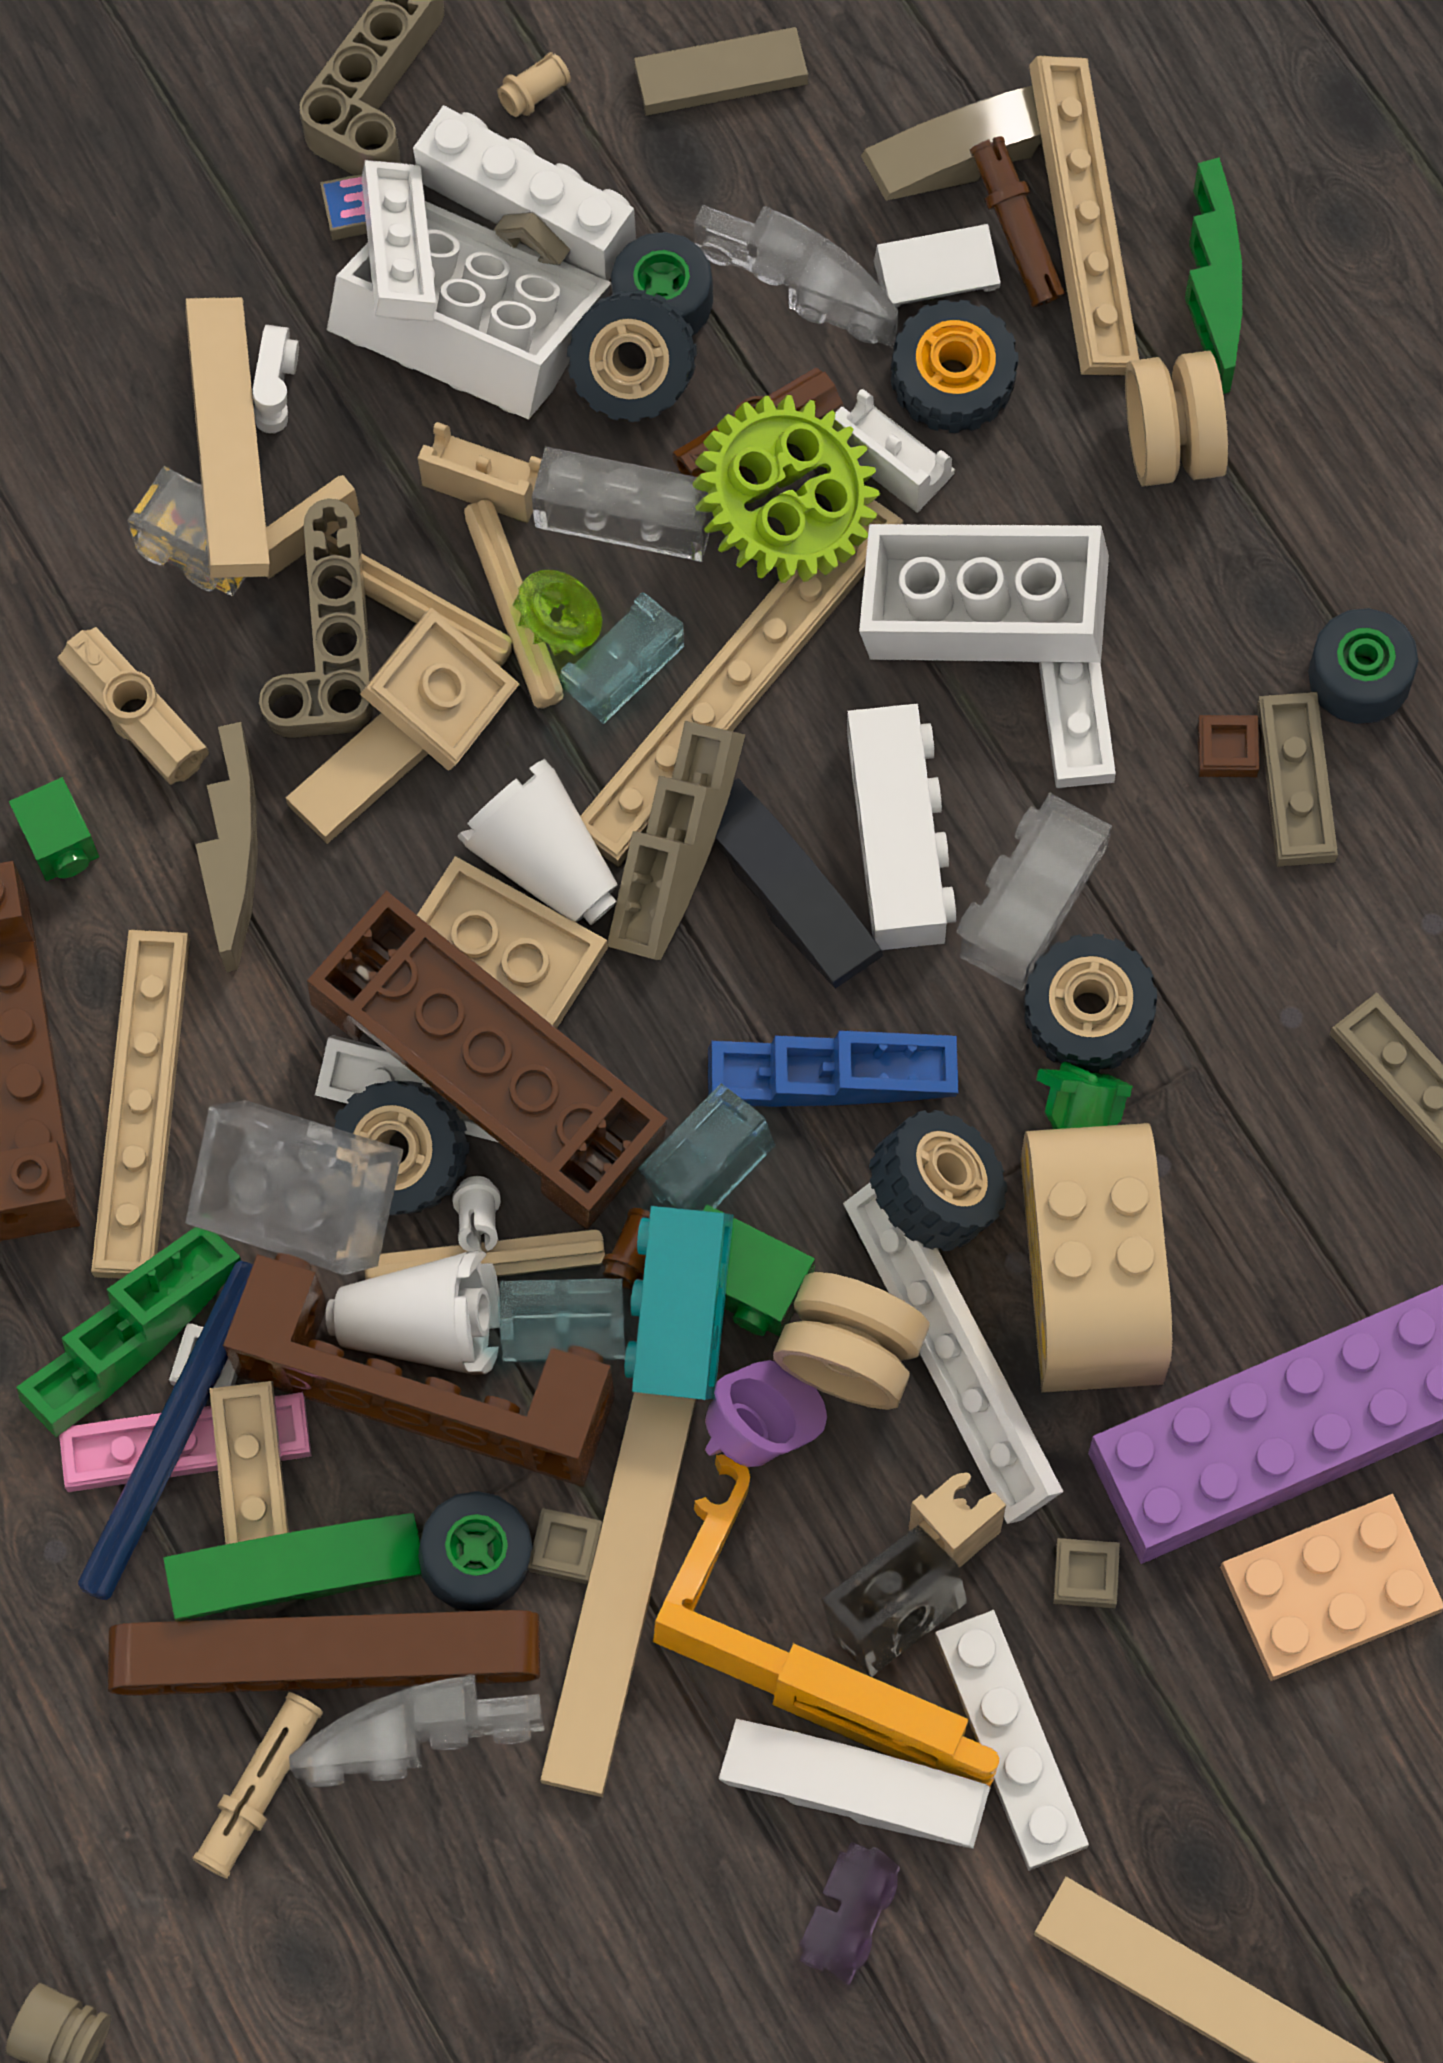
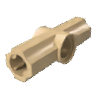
[58,627,209,785]

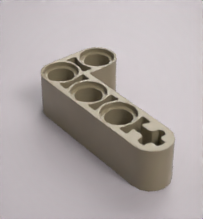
[300,0,444,176]
[259,498,374,738]

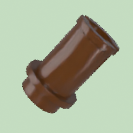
[602,1207,650,1290]

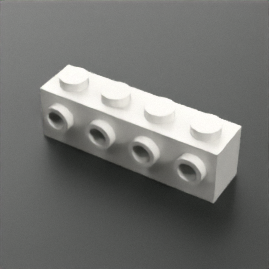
[413,105,636,281]

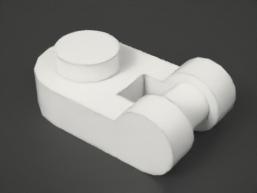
[253,325,299,433]

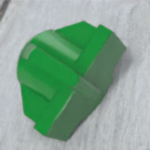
[1036,1061,1133,1129]

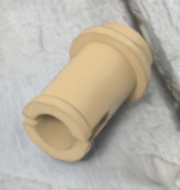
[497,52,571,117]

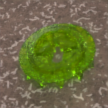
[512,570,602,656]

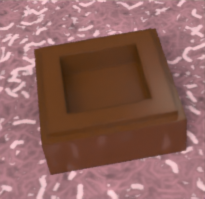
[1197,715,1259,777]

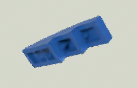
[708,1031,958,1106]

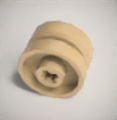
[1125,351,1228,487]
[773,1272,930,1410]

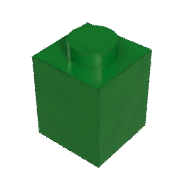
[9,777,99,882]

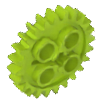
[692,395,879,583]

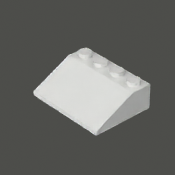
[327,201,611,420]

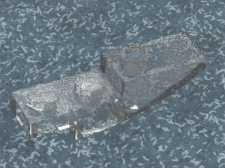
[694,205,898,347]
[289,1675,545,1787]

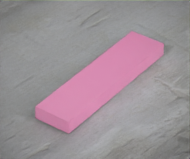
[59,1392,312,1492]

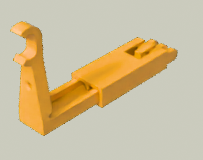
[653,1454,999,1787]

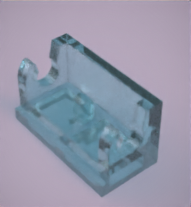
[558,592,684,724]
[639,1083,775,1211]
[500,1278,625,1362]

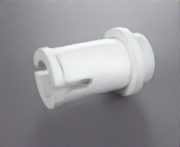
[452,1176,501,1252]

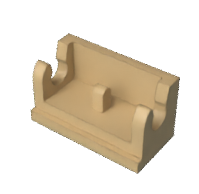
[418,422,549,523]
[909,1473,1006,1576]

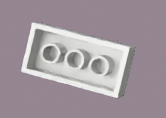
[859,524,1109,663]

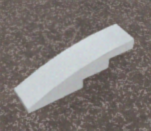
[719,1719,990,1849]

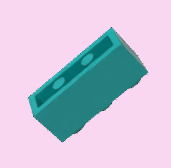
[624,1206,734,1400]

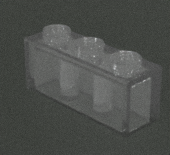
[532,446,714,562]
[956,793,1112,991]

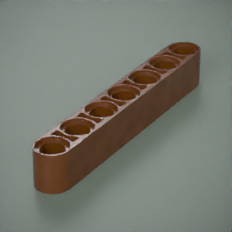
[108,1610,540,1695]

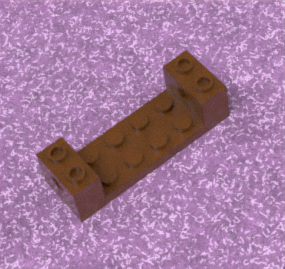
[0,861,81,1241]
[307,890,667,1230]
[223,1253,615,1488]

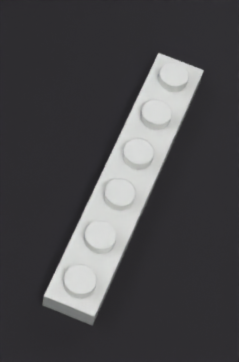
[843,1183,1063,1524]

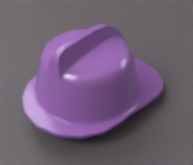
[705,1360,827,1467]

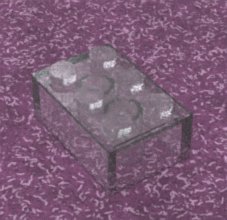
[185,1100,403,1275]

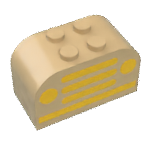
[1020,1123,1172,1393]

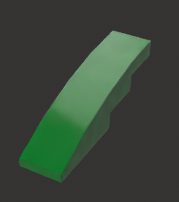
[1185,157,1242,394]
[16,1221,241,1437]
[163,1513,422,1621]

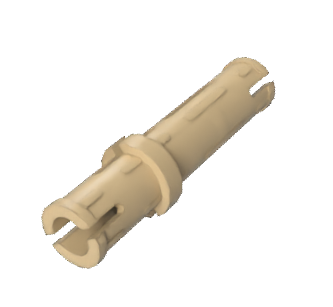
[192,1692,323,1879]

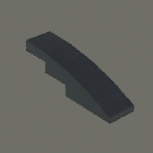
[714,778,883,989]

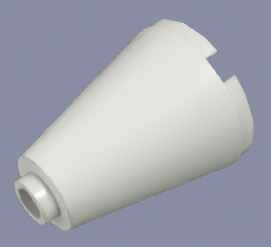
[457,759,618,925]
[326,1251,501,1374]

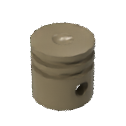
[5,1983,111,2063]

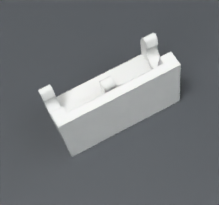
[874,224,1001,311]
[832,389,955,513]

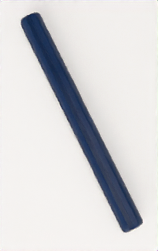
[78,1261,253,1600]

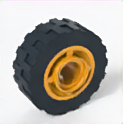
[890,299,1018,433]

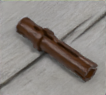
[969,136,1066,308]

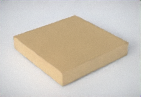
[360,607,519,771]

